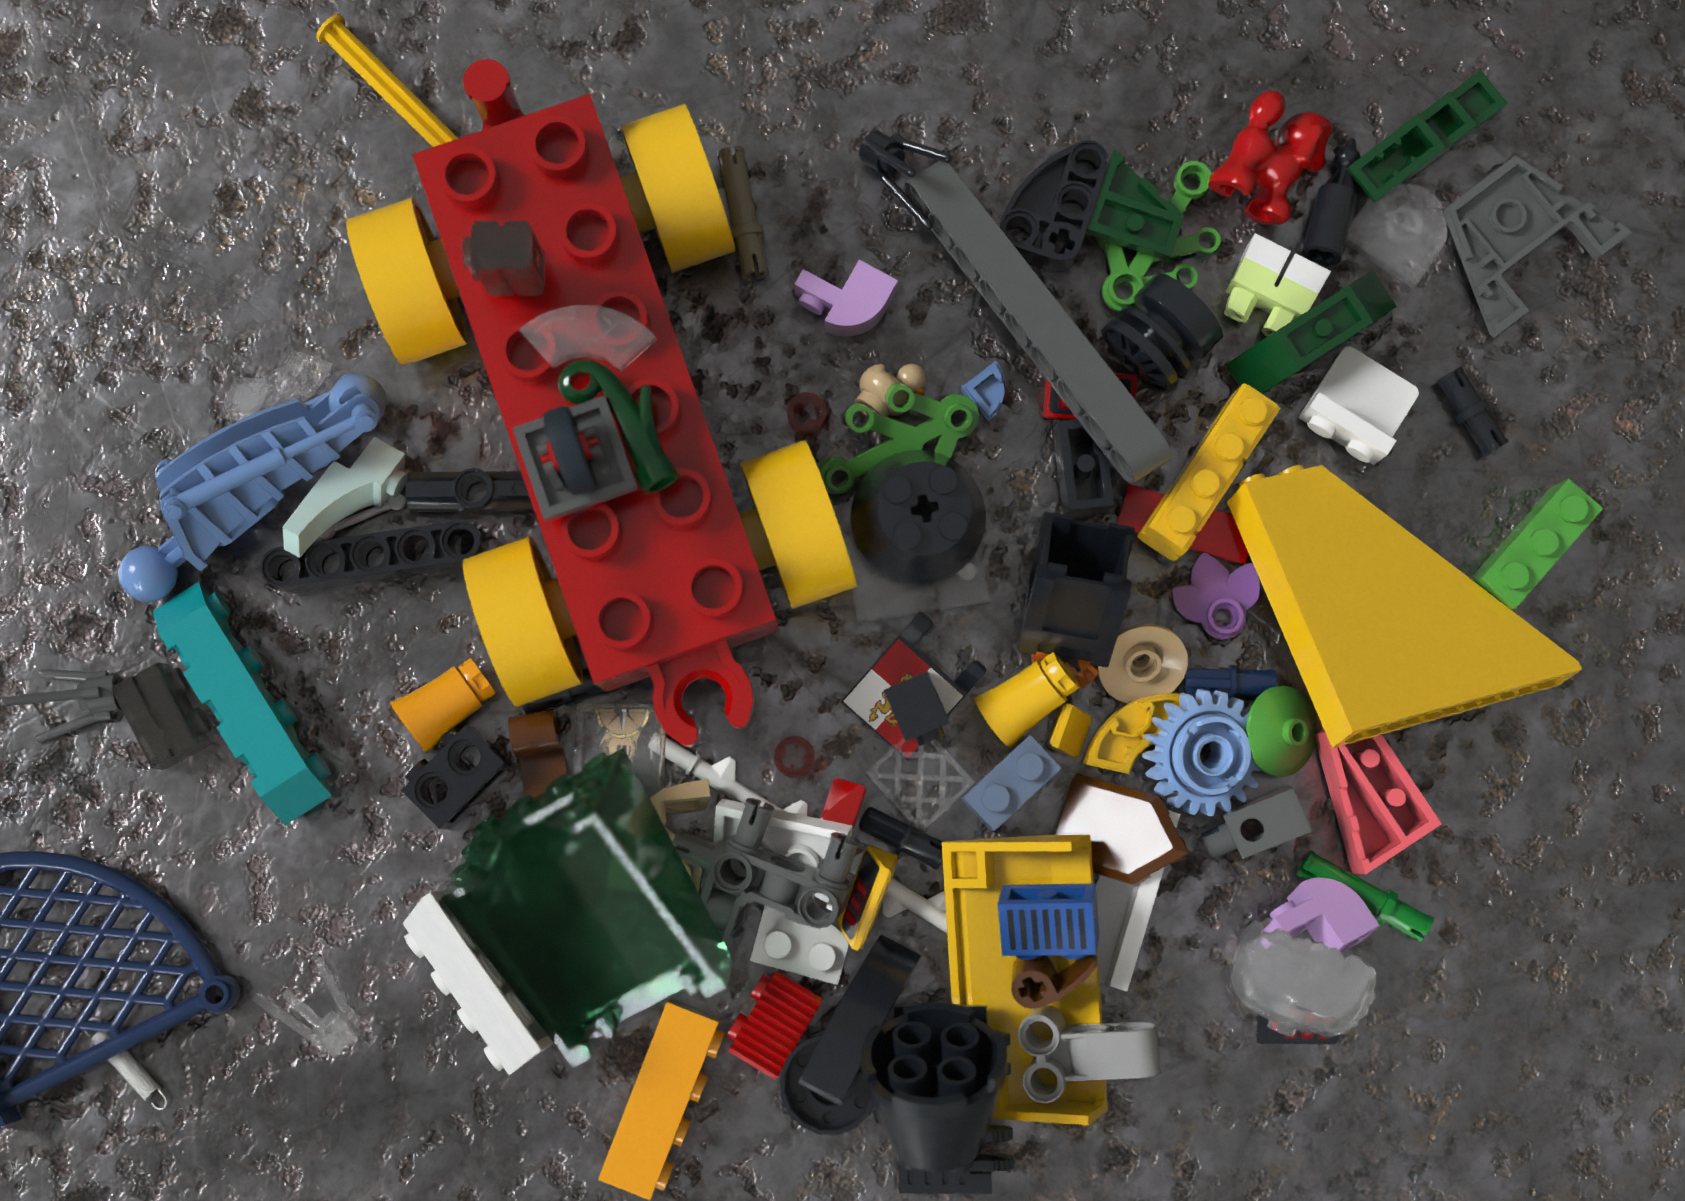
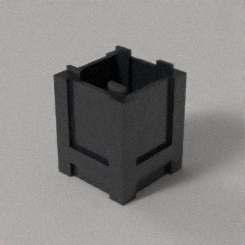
[1018,511,1135,668]

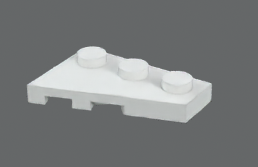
[713,798,853,911]

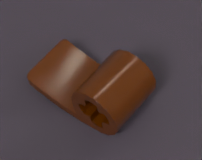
[508,709,570,803]
[1011,953,1097,1009]

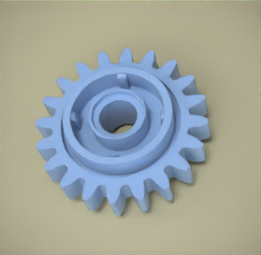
[1142,689,1262,816]

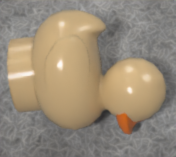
[855,364,927,417]

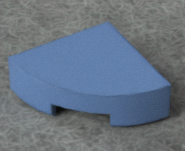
[961,361,1005,424]

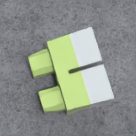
[1224,233,1331,336]

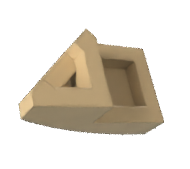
[622,779,711,835]

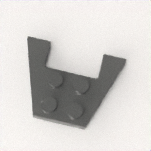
[1443,155,1632,339]

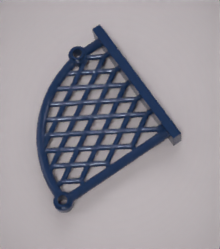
[0,851,240,1129]

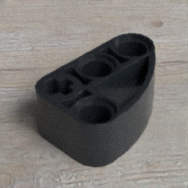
[999,140,1109,273]

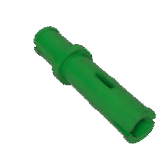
[1296,850,1434,943]

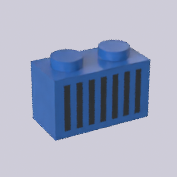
[998,883,1100,960]

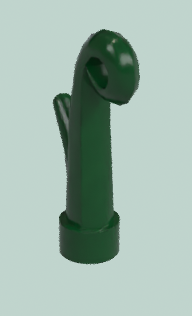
[558,360,679,494]

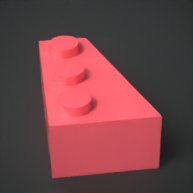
[1314,728,1442,875]

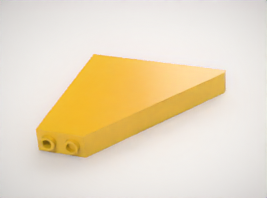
[1227,465,1582,748]

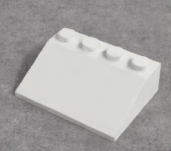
[402,890,561,1075]

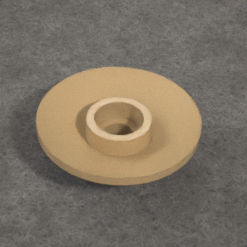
[1098,624,1188,704]

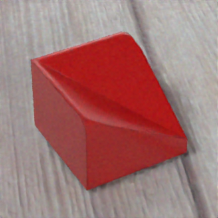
[820,778,867,829]

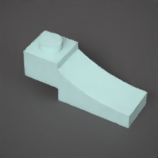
[282,437,408,558]

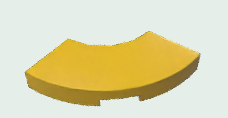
[1083,693,1181,774]

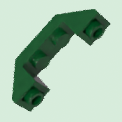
[1225,270,1397,394]

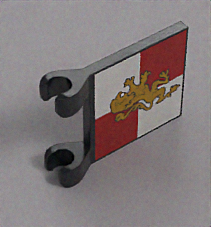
[841,612,986,761]

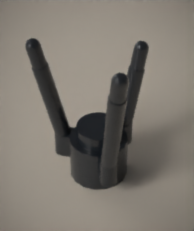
[859,130,952,230]

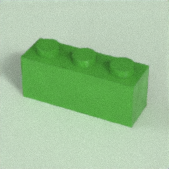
[1471,478,1603,610]

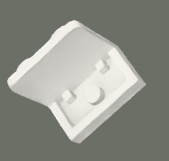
[1298,346,1419,465]

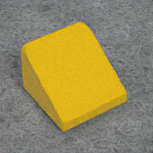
[1046,703,1092,758]

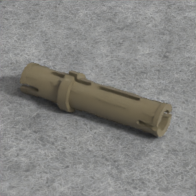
[717,146,769,281]

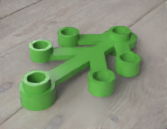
[1095,161,1221,312]
[818,383,979,494]

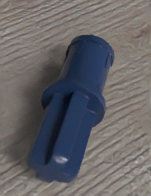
[1184,665,1277,700]

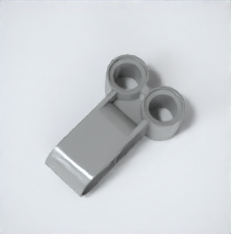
[1018,1005,1161,1104]

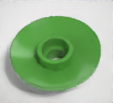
[1245,686,1317,777]

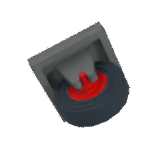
[512,395,638,522]

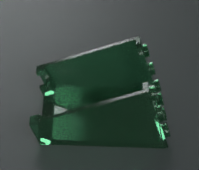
[441,748,733,1068]

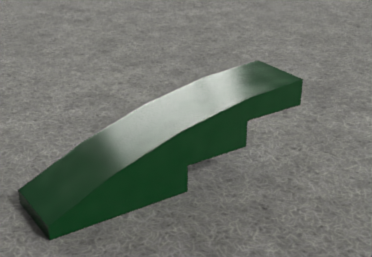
[1347,70,1508,204]

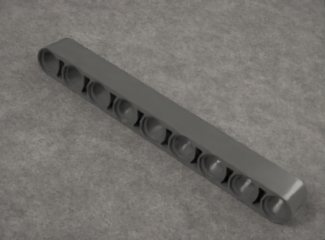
[904,160,1172,484]

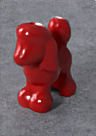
[1208,90,1333,225]

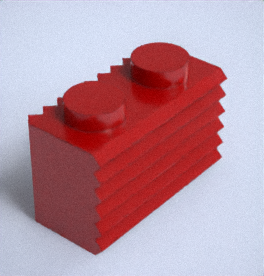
[726,969,824,1080]

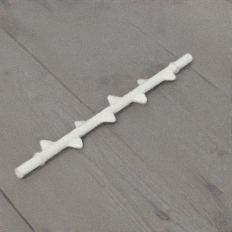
[649,732,947,933]

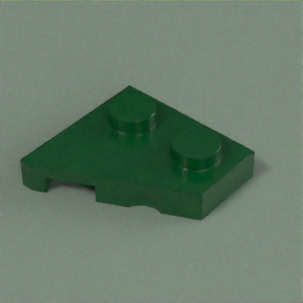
[1086,150,1184,261]

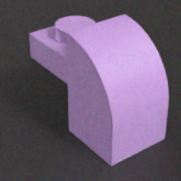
[794,260,898,337]
[1261,878,1380,960]

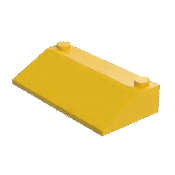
[942,835,1108,1125]

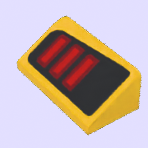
[837,845,899,951]

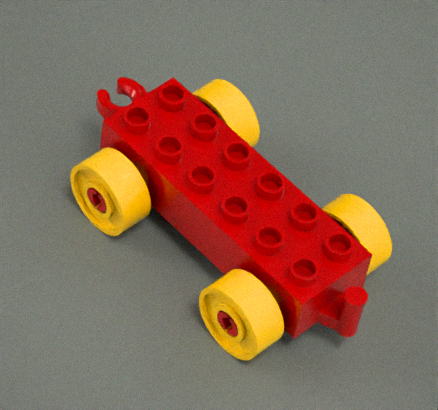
[346,59,857,747]

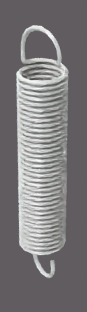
[85,1018,167,1110]

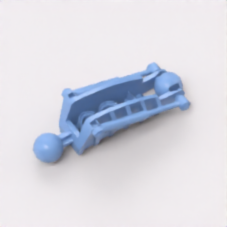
[118,373,387,602]

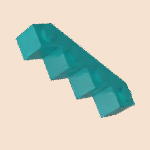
[153,581,332,826]

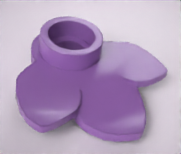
[1172,553,1260,640]

